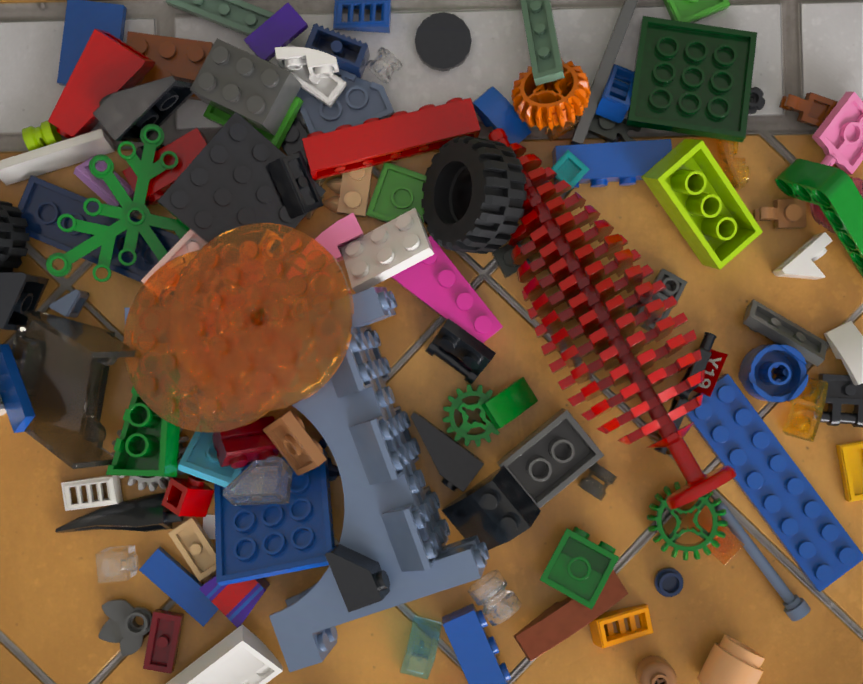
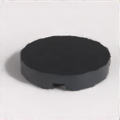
[415,12,472,71]

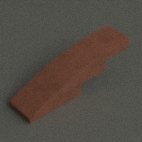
[514,570,628,661]

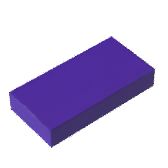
[244,2,308,61]

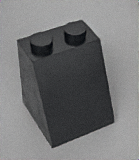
[0,272,49,331]

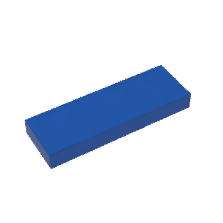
[0,344,36,433]
[139,546,219,627]

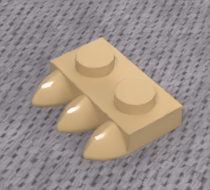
[324,166,373,218]

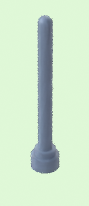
[715,502,811,621]

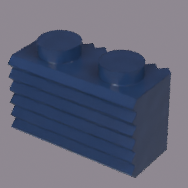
[305,23,370,78]

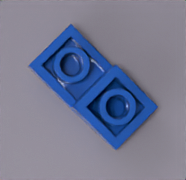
[472,87,531,144]

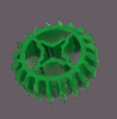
[647,482,728,560]

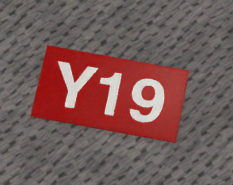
[692,349,728,397]

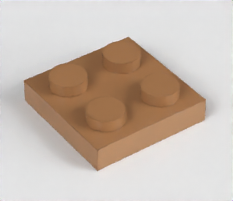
[262,411,327,476]

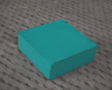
[551,150,590,192]

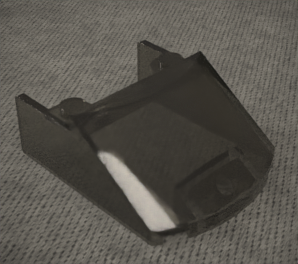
[12,311,136,469]

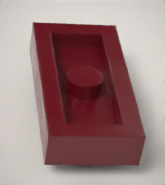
[143,609,184,674]

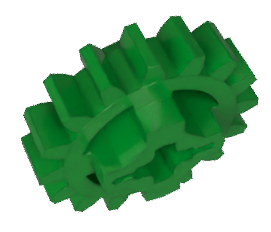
[443,384,500,447]

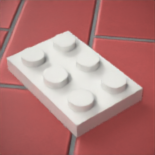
[340,208,434,293]

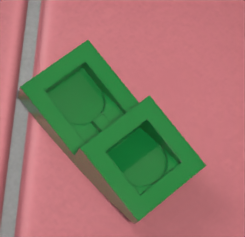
[481,377,538,430]

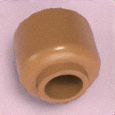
[636,655,677,684]

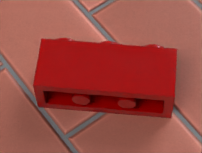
[122,128,209,206]

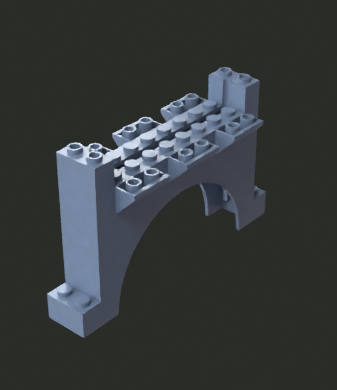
[166,287,490,672]

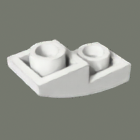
[275,47,339,78]
[824,321,863,385]

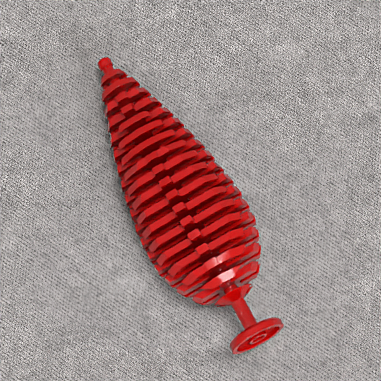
[488,128,737,510]

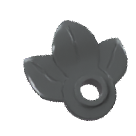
[98,599,152,656]

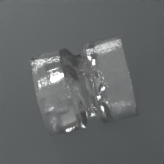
[468,570,522,626]

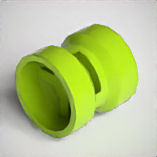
[22,120,62,151]

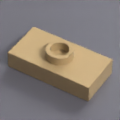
[168,517,216,581]

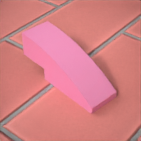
[287,213,364,283]

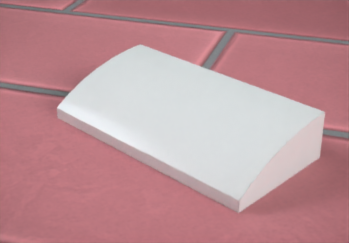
[166,624,283,684]

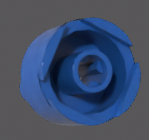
[738,344,808,403]

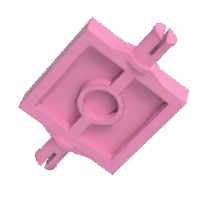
[812,92,863,174]

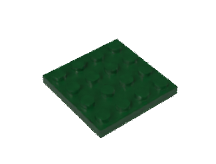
[626,16,757,143]

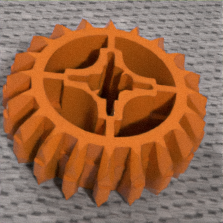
[511,58,591,131]

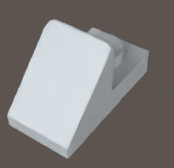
[772,232,833,280]

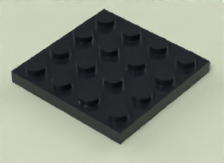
[158,112,326,268]

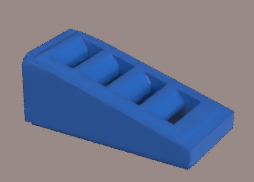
[333,0,392,33]
[595,64,634,123]

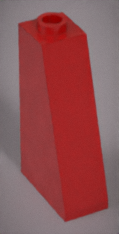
[48,29,156,138]

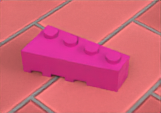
[390,236,503,343]

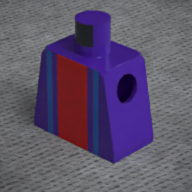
[199,575,270,628]

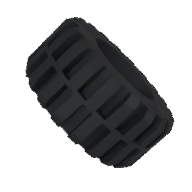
[421,136,527,254]

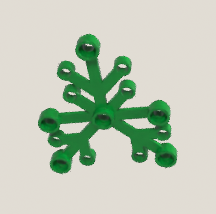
[46,124,190,282]

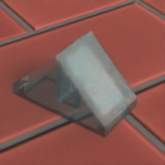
[400,616,442,680]

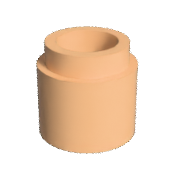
[697,635,765,684]

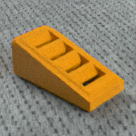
[589,604,653,649]

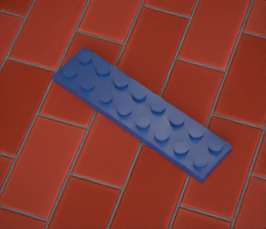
[685,374,863,592]

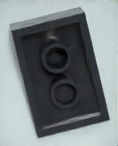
[93,76,195,143]
[442,465,541,550]

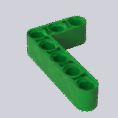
[775,159,863,277]

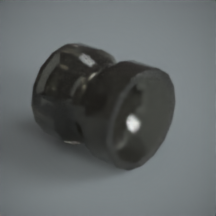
[577,463,617,501]

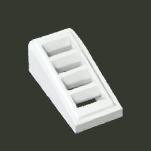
[61,475,123,511]

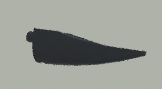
[55,493,184,533]

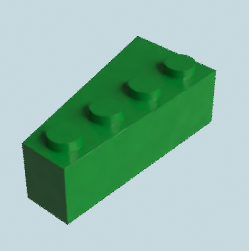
[106,355,183,477]

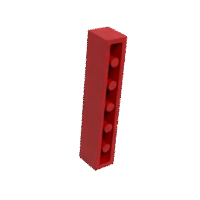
[302,97,481,180]

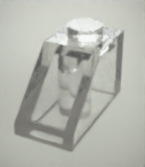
[223,456,293,506]

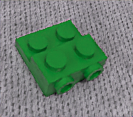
[540,527,619,610]

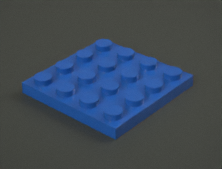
[214,449,335,586]

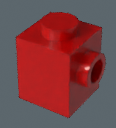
[161,475,215,517]

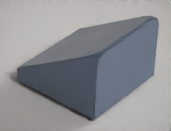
[48,289,89,318]

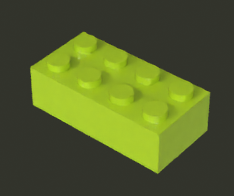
[641,139,763,270]

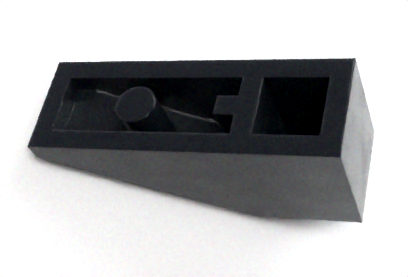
[411,411,484,492]

